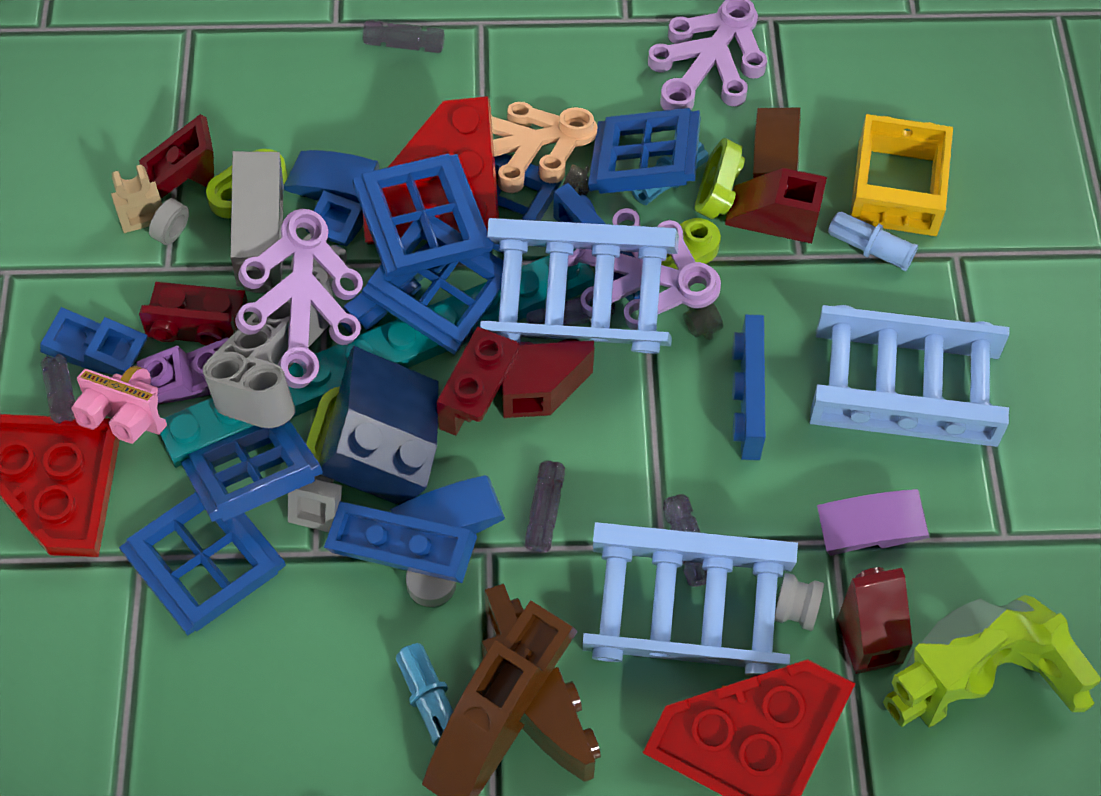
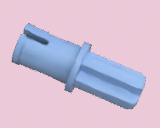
[828,212,919,272]

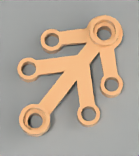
[491,102,598,193]

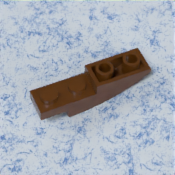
[482,583,601,782]
[422,600,578,796]

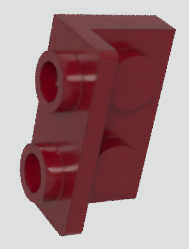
[139,282,248,346]
[437,327,519,436]

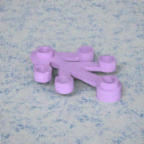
[648,0,767,110]
[568,208,721,330]
[235,209,363,388]

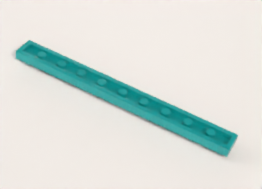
[160,249,595,468]

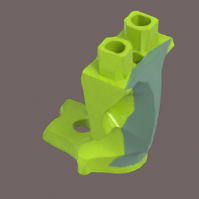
[883,595,1101,727]

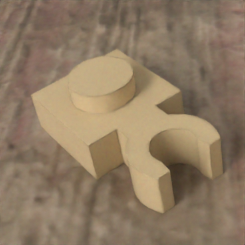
[111,165,162,233]

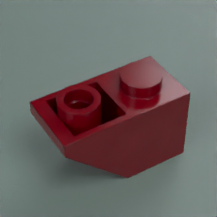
[725,168,827,244]
[501,339,595,418]
[837,567,913,674]

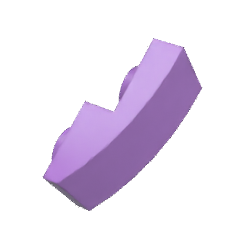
[136,337,229,404]
[817,489,930,556]

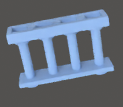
[480,218,679,354]
[810,305,1009,447]
[583,522,798,677]

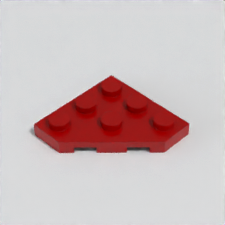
[363,96,499,244]
[0,414,120,557]
[643,659,856,796]

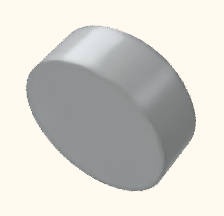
[149,198,189,245]
[406,571,456,607]

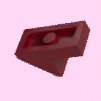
[139,114,214,199]

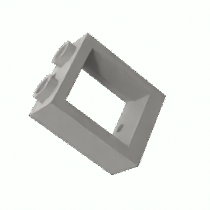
[231,151,284,293]

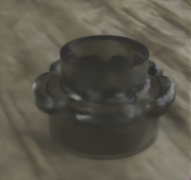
[561,163,590,196]
[683,303,723,340]

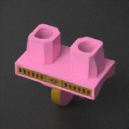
[71,366,167,444]

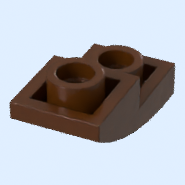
[753,107,801,179]

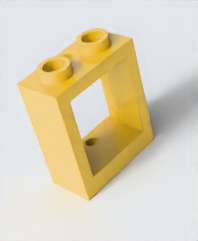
[850,114,953,237]

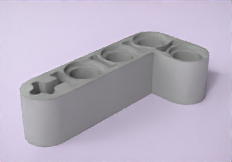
[203,267,335,428]

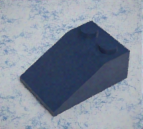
[319,346,439,505]

